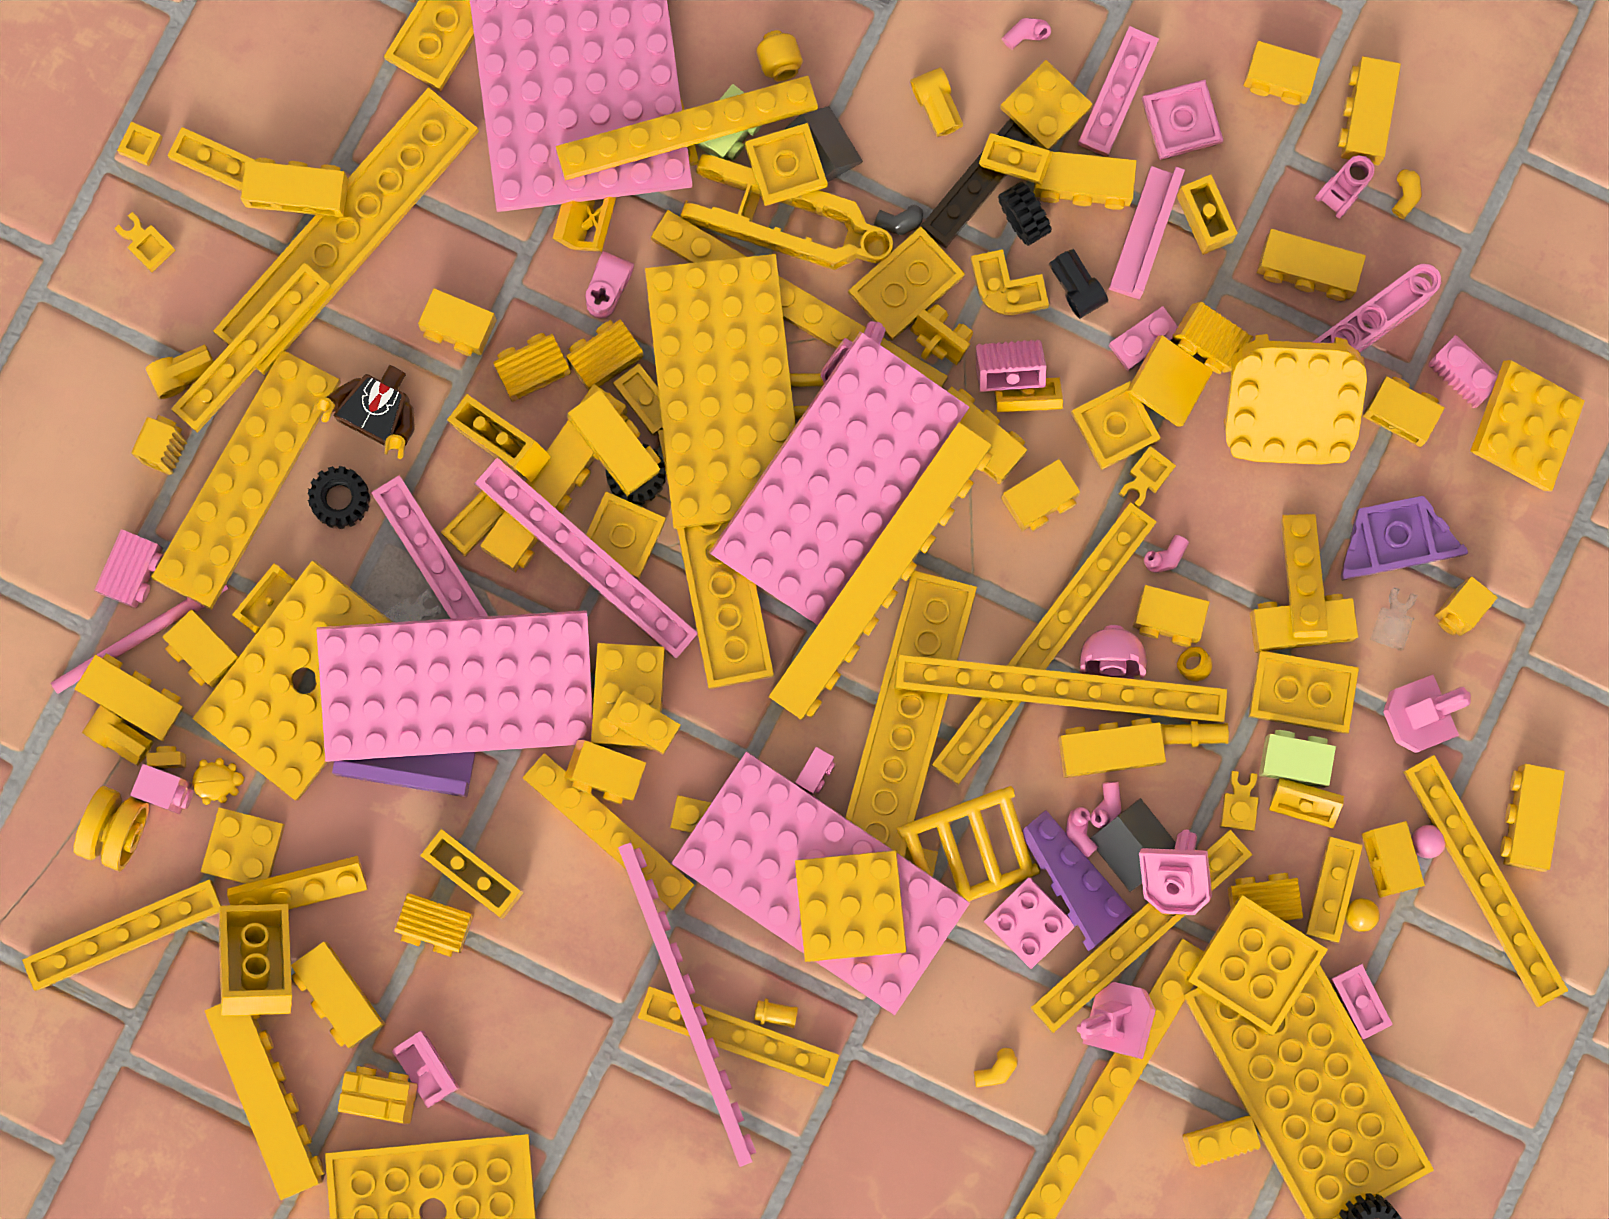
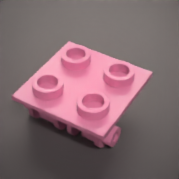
[984,877,1074,969]

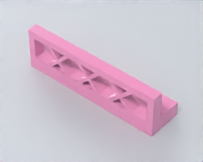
[1109,166,1185,300]

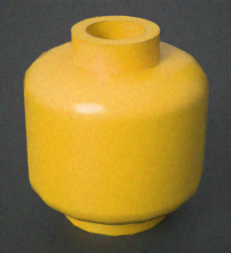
[756,30,803,82]

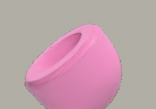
[1411,825,1446,859]

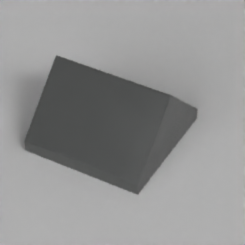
[784,106,863,182]
[1090,798,1176,892]

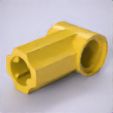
[910,67,963,137]
[146,344,214,399]
[81,705,154,766]

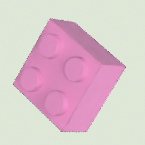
[795,747,835,796]

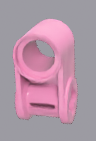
[1314,155,1374,219]
[585,251,634,319]

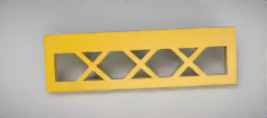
[552,197,616,252]

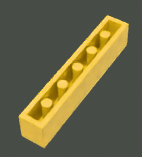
[480,384,629,573]
[204,1004,325,1200]

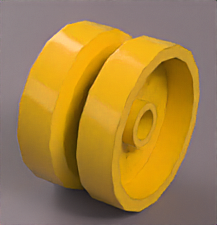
[74,786,149,872]

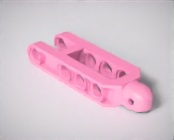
[1313,264,1441,353]

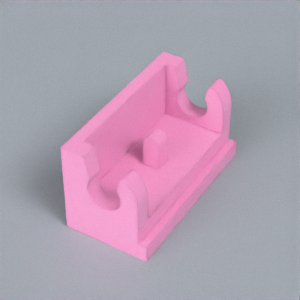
[392,1031,460,1108]

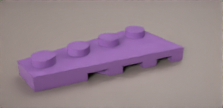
[1022,810,1133,952]

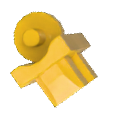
[910,304,973,366]

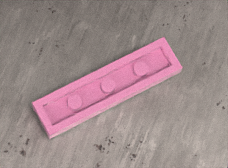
[1078,26,1159,157]

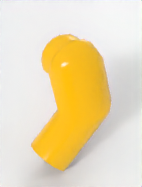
[1392,169,1422,219]
[973,1048,1018,1087]

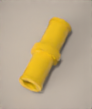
[1161,721,1229,747]

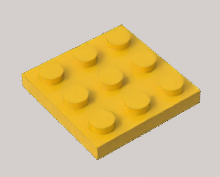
[1470,360,1585,491]
[795,850,907,962]
[1186,894,1328,1035]

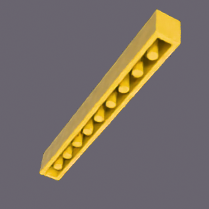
[769,422,993,720]

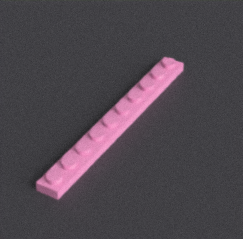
[618,842,756,1167]

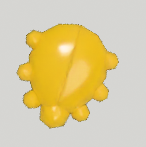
[192,758,245,805]

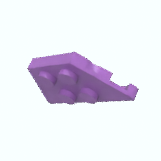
[1341,496,1468,580]

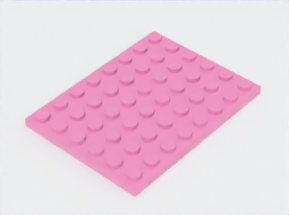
[470,0,692,212]

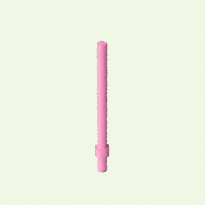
[51,584,229,694]

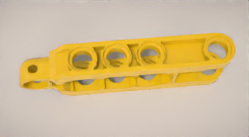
[680,154,893,270]

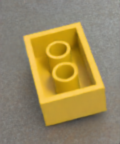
[591,643,666,750]
[219,904,292,1016]

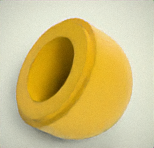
[1177,647,1212,682]
[1345,898,1380,932]

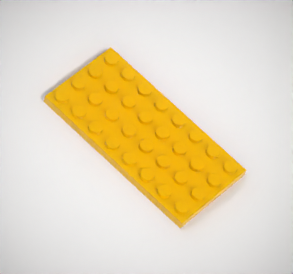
[645,254,796,529]
[1184,931,1434,1219]

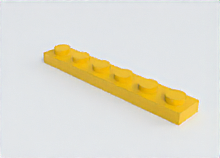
[171,262,330,433]
[522,753,695,910]
[22,879,222,991]
[638,986,839,1087]

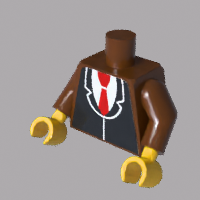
[311,365,415,459]

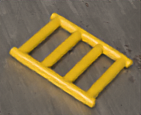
[897,786,1040,901]

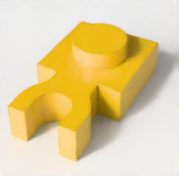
[114,212,176,273]
[1118,446,1176,508]
[1220,771,1259,832]

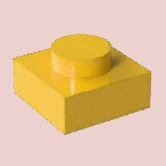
[117,122,163,167]
[147,746,186,769]

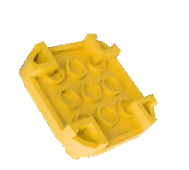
[1224,334,1367,465]

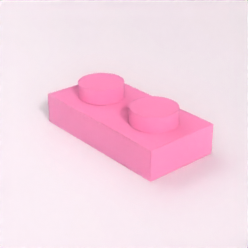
[1109,306,1178,372]
[1330,964,1393,1040]

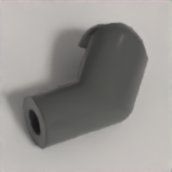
[874,205,923,235]

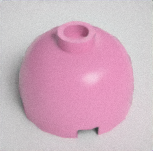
[1079,625,1147,679]

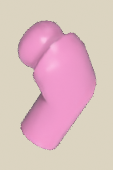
[1002,18,1051,50]
[1144,535,1189,573]
[1090,781,1121,828]
[1066,807,1098,858]

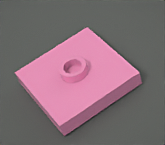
[1142,79,1223,160]

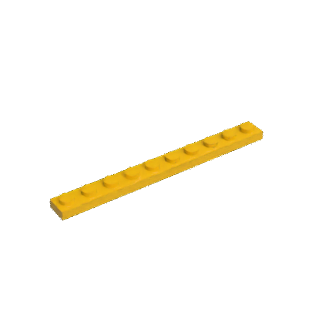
[651,210,948,387]
[931,502,1157,785]
[894,654,1227,722]
[1014,938,1204,1219]

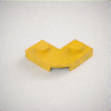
[970,249,1049,315]

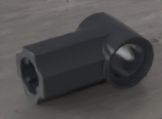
[1049,248,1108,319]

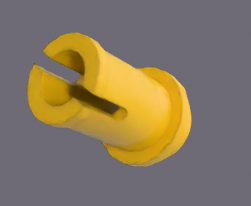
[754,998,798,1028]

